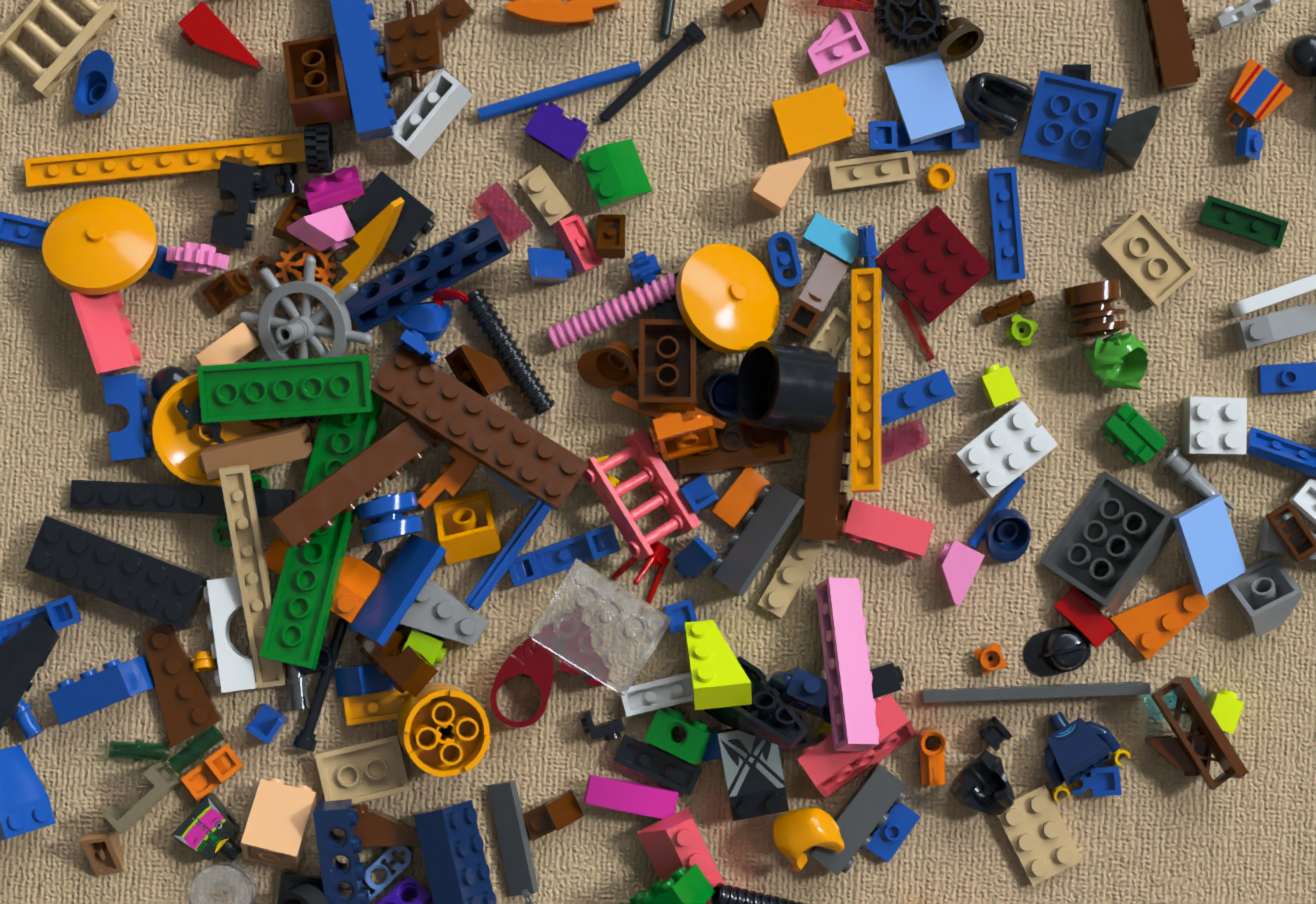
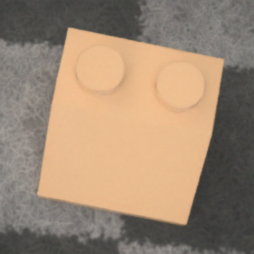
[749,157,812,215]

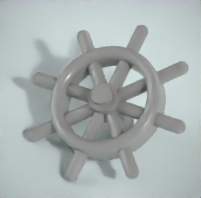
[239,255,373,362]

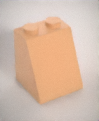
[241,778,316,872]

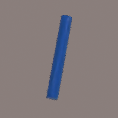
[967,476,1026,549]

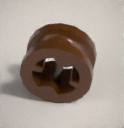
[251,256,278,282]

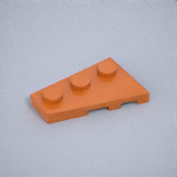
[1108,583,1210,660]

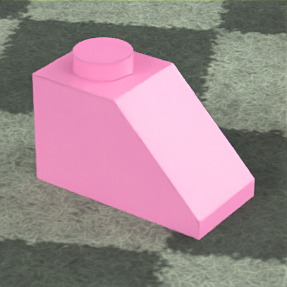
[286,205,356,252]
[938,540,985,606]

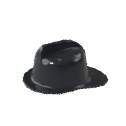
[1023,626,1091,676]

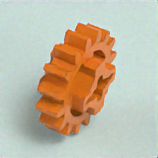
[275,241,337,300]

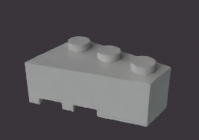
[399,578,491,646]

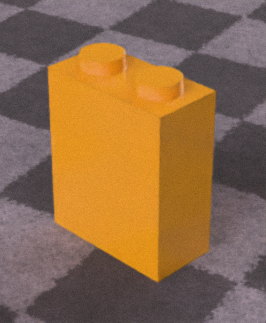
[771,82,856,160]

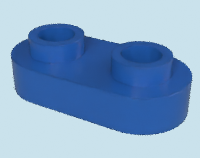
[767,232,802,288]

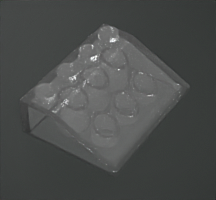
[527,558,672,696]

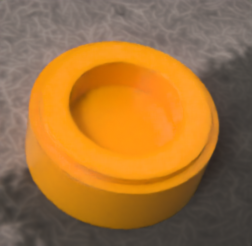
[926,163,955,192]

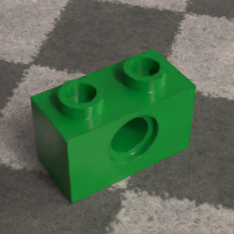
[644,707,714,765]

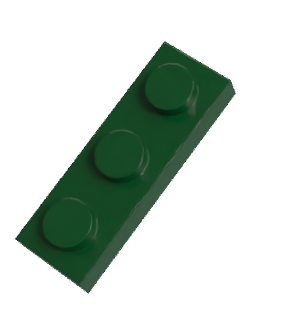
[1197,195,1288,249]

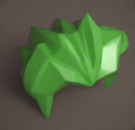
[1084,332,1149,390]

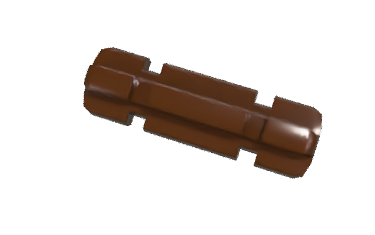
[981,290,1036,324]

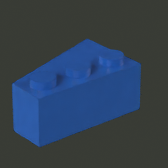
[48,655,155,725]

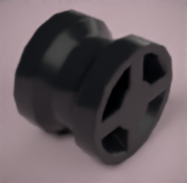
[977,716,1013,752]

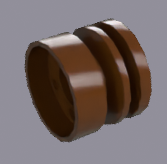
[1061,280,1128,339]

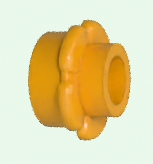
[190,651,217,673]

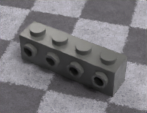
[809,762,907,876]

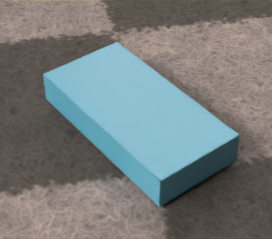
[802,213,859,265]

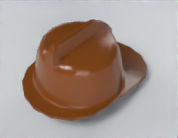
[577,341,638,388]

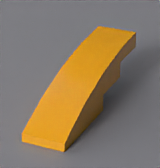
[331,197,405,293]

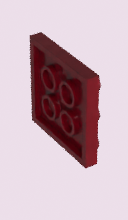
[875,205,993,324]

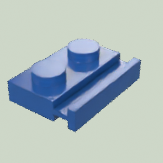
[392,329,440,365]

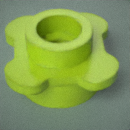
[1005,314,1038,347]

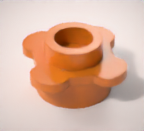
[974,643,1007,675]

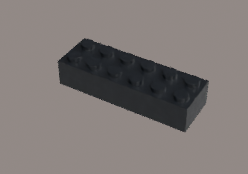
[25,515,210,630]

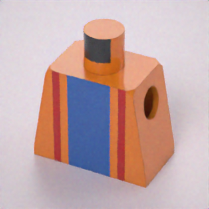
[1224,58,1293,131]

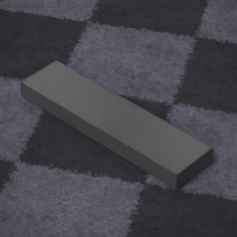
[487,780,539,897]

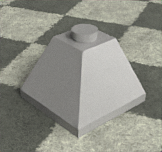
[1225,555,1303,637]

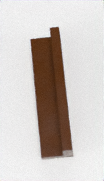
[1150,676,1249,790]

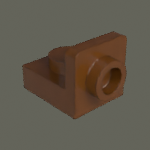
[202,268,253,314]

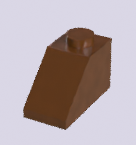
[444,344,511,399]
[1145,734,1210,776]

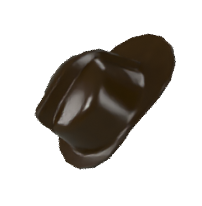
[937,17,984,61]

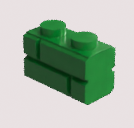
[1100,402,1167,466]

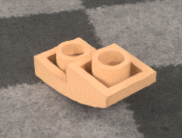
[195,322,260,365]

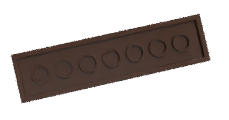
[371,345,589,512]

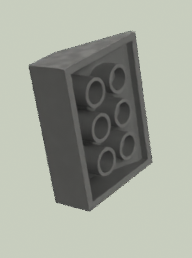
[1040,471,1176,615]

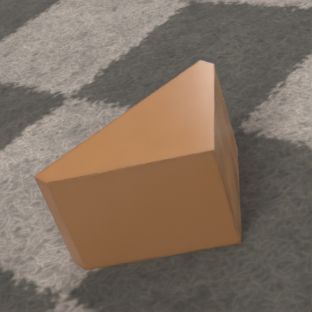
[81,829,124,876]

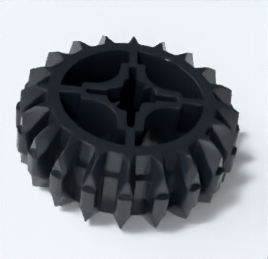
[873,0,949,53]

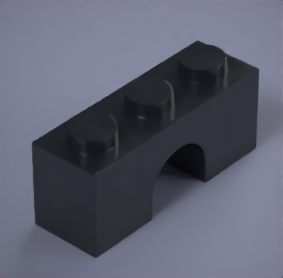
[210,155,262,249]

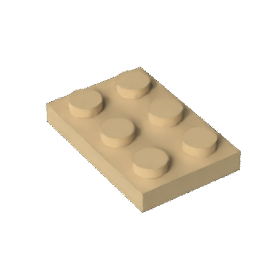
[1099,207,1199,307]
[315,735,411,804]
[996,784,1083,886]

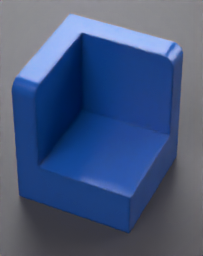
[680,474,719,512]
[245,703,289,744]

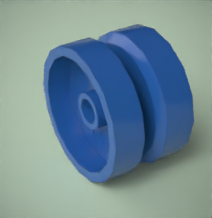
[355,492,424,545]

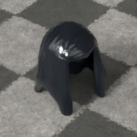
[963,72,1033,136]

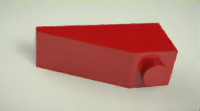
[177,1,263,72]

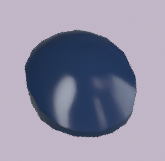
[703,371,741,420]
[985,509,1031,563]

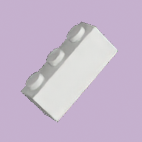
[391,69,473,160]

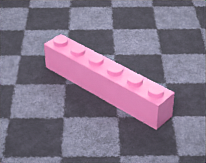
[816,577,879,752]

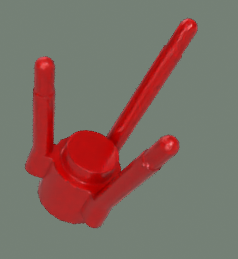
[611,541,671,611]

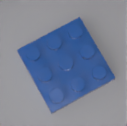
[1019,70,1124,172]

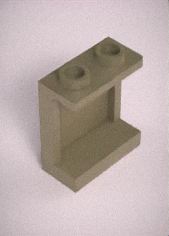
[101,761,181,834]

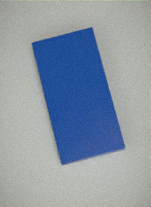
[349,534,446,646]

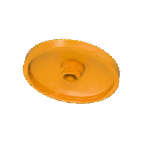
[42,197,158,295]
[676,243,780,354]
[152,374,267,486]

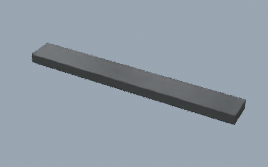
[920,681,1151,703]

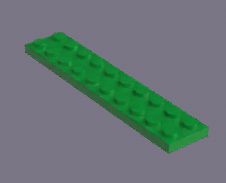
[259,394,384,670]

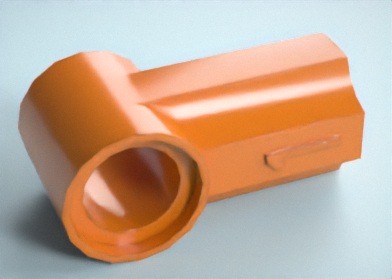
[917,727,946,786]

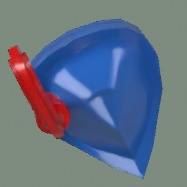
[394,289,469,341]

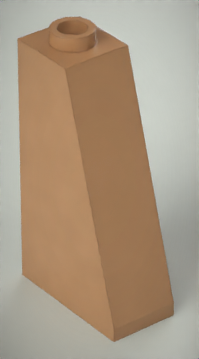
[198,420,314,480]

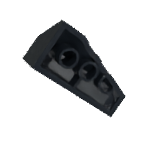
[0,616,60,730]
[703,656,809,750]

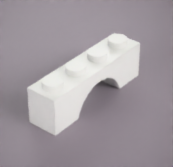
[203,576,257,693]

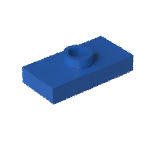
[1257,362,1316,394]
[866,802,920,863]

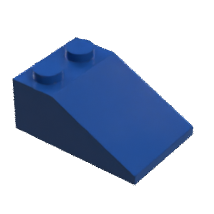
[0,745,56,840]

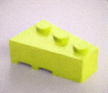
[685,620,752,710]

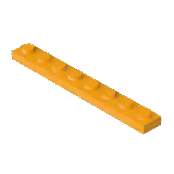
[851,268,882,493]

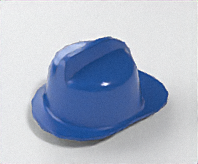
[73,49,119,115]

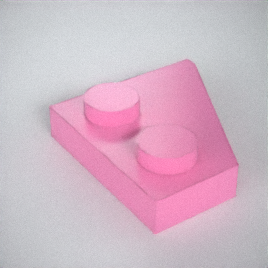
[807,6,870,79]

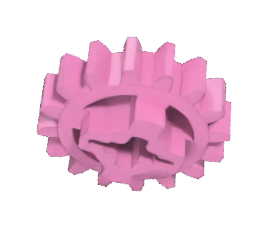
[166,242,229,275]

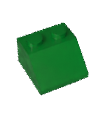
[579,139,653,212]

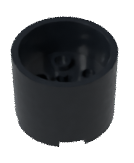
[736,341,839,434]

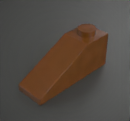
[344,804,420,847]

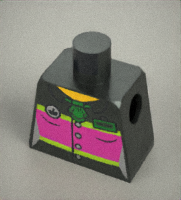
[171,793,242,863]

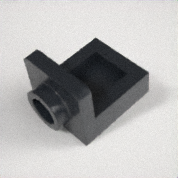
[581,709,625,741]

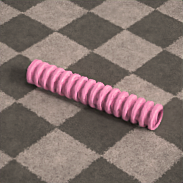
[548,273,677,350]

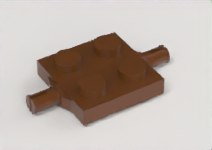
[384,0,444,93]

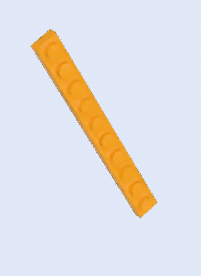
[24,133,306,188]

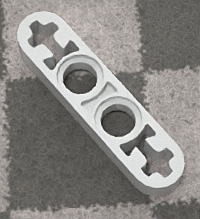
[1229,274,1316,318]

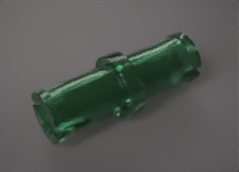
[168,725,224,774]
[109,739,169,762]

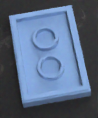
[885,51,965,144]
[1173,494,1246,596]

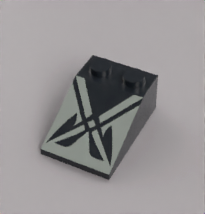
[717,728,789,821]

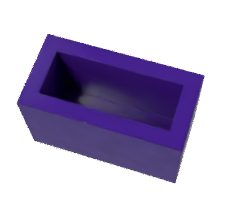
[524,102,590,164]

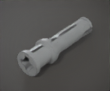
[1158,446,1235,515]

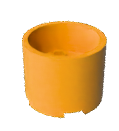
[397,683,490,777]

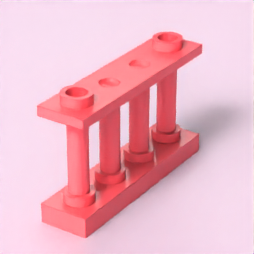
[583,428,701,562]

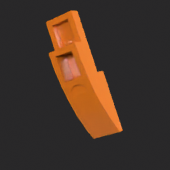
[505,0,620,28]
[417,444,479,509]

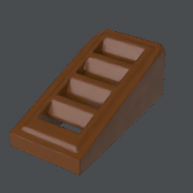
[1265,501,1316,566]

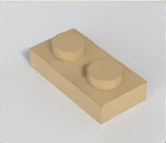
[518,165,573,228]

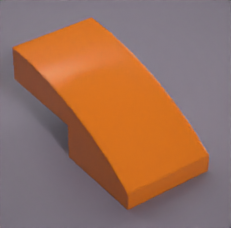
[710,467,770,530]
[180,744,244,802]

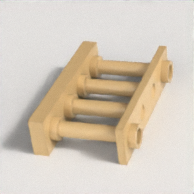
[0,0,122,98]

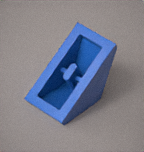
[334,663,394,697]

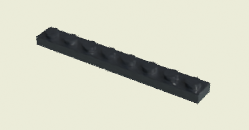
[70,480,295,518]

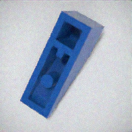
[527,248,573,285]

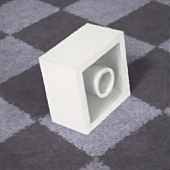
[1182,397,1247,455]

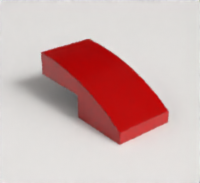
[1054,587,1116,649]

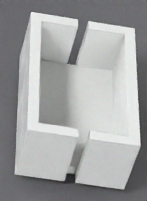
[952,401,1058,498]

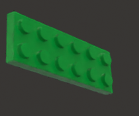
[197,354,373,423]

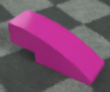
[583,774,679,819]

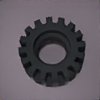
[304,122,334,173]

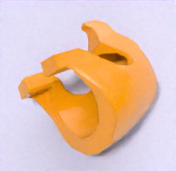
[773,808,844,873]

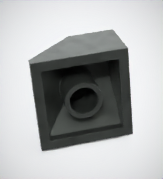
[1101,105,1160,170]

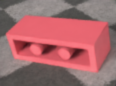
[845,499,934,560]

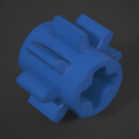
[628,251,662,285]

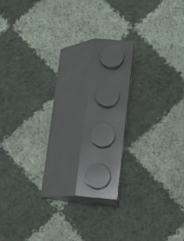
[711,483,805,597]

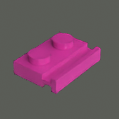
[303,165,365,214]

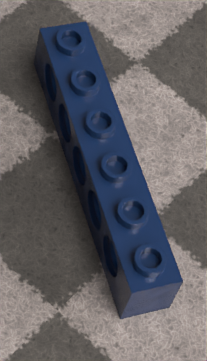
[345,215,511,333]
[313,799,369,904]

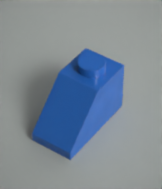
[673,536,718,579]

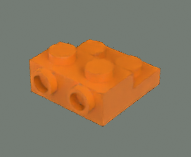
[648,412,718,462]

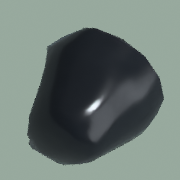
[950,750,1015,815]

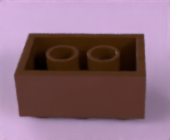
[282,33,352,127]
[638,319,696,411]

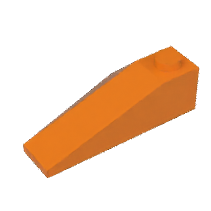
[265,538,384,623]

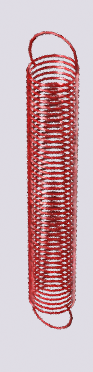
[894,293,938,368]

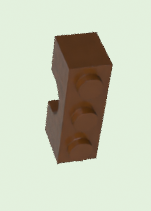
[355,628,438,697]

